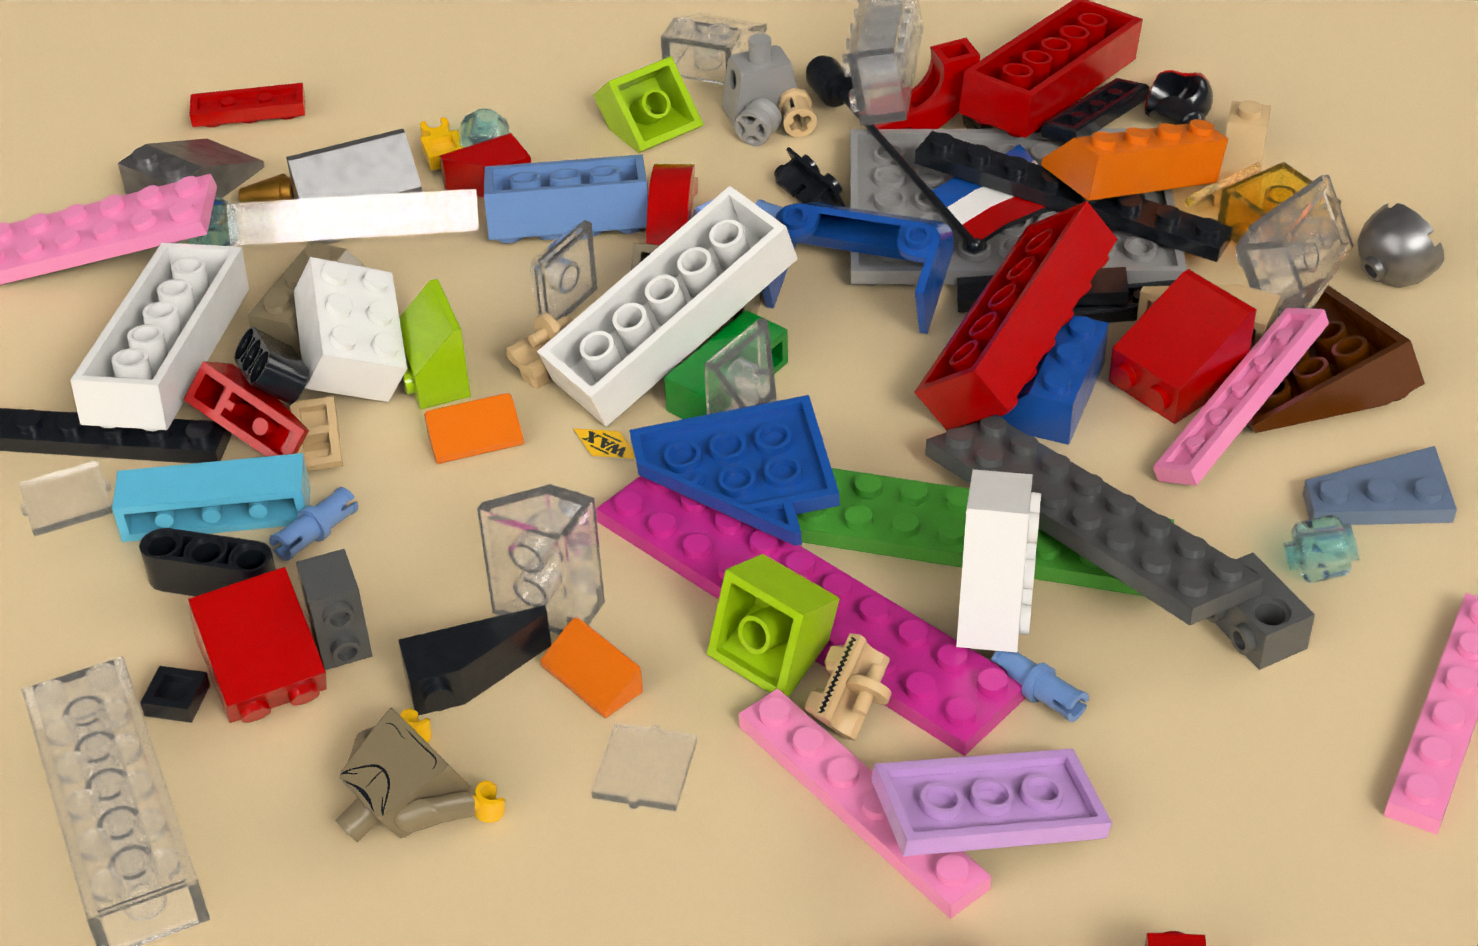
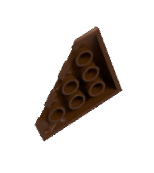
[1246,283,1425,433]

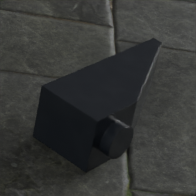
[398,605,551,716]

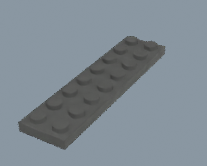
[925,416,1264,625]

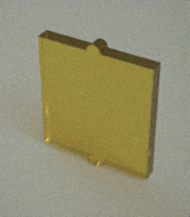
[1184,162,1262,209]

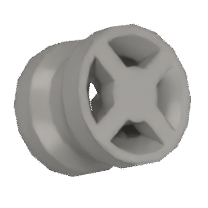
[734,98,782,146]

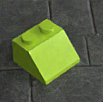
[593,56,704,153]
[399,279,471,410]
[707,554,840,698]

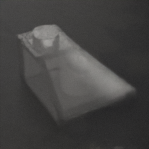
[530,220,597,320]
[704,318,777,415]

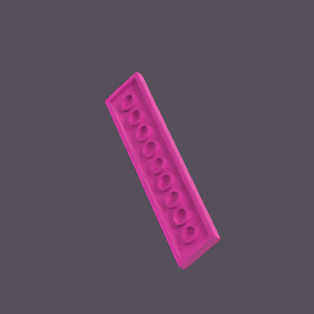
[596,476,1025,756]

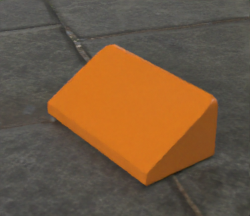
[424,393,524,464]
[540,617,643,719]

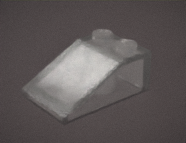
[661,13,767,85]
[1235,174,1354,317]

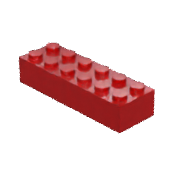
[959,0,1143,138]
[914,201,1117,430]

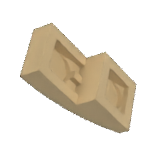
[290,396,343,471]

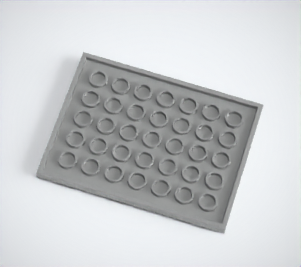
[850,128,1187,286]

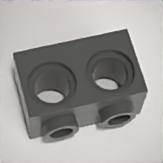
[296,549,373,670]
[1207,552,1315,670]

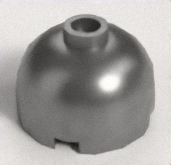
[1357,203,1444,288]

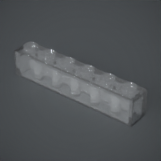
[225,189,479,247]

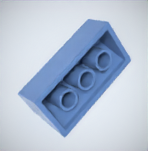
[484,154,648,243]

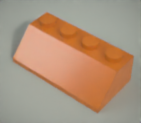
[1041,119,1229,201]

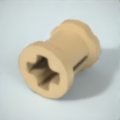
[778,88,817,137]

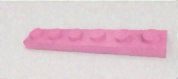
[1153,308,1329,486]
[1384,593,1478,834]
[739,688,991,919]

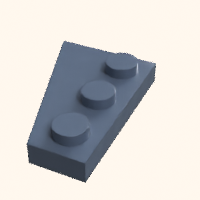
[1303,446,1457,526]

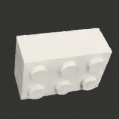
[293,257,407,402]
[956,469,1041,653]

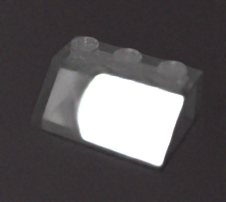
[477,484,605,635]

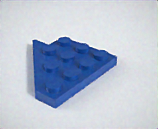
[629,395,840,546]

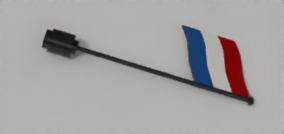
[806,55,1051,254]

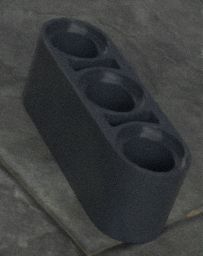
[234,327,309,405]
[139,528,276,596]

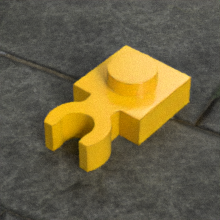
[420,117,465,171]

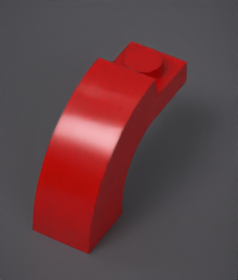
[861,37,980,129]
[646,164,698,245]

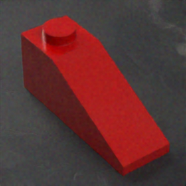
[183,361,309,457]

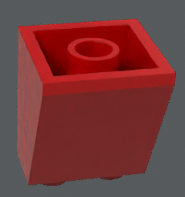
[1109,269,1257,424]
[188,567,327,723]

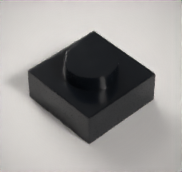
[140,666,210,723]

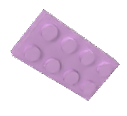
[871,748,1112,856]

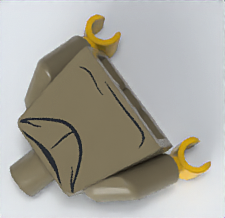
[335,707,506,842]

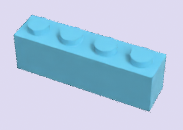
[112,453,310,542]

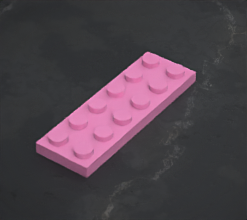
[0,174,217,285]

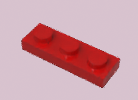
[189,83,305,127]

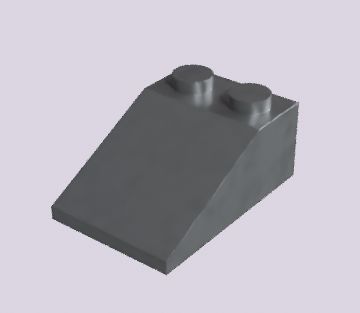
[118,138,265,201]

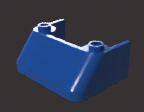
[762,202,954,334]

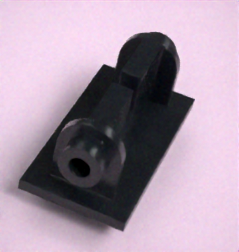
[774,147,845,207]

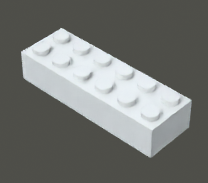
[537,186,798,427]
[70,243,249,431]

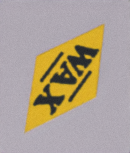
[573,428,635,459]

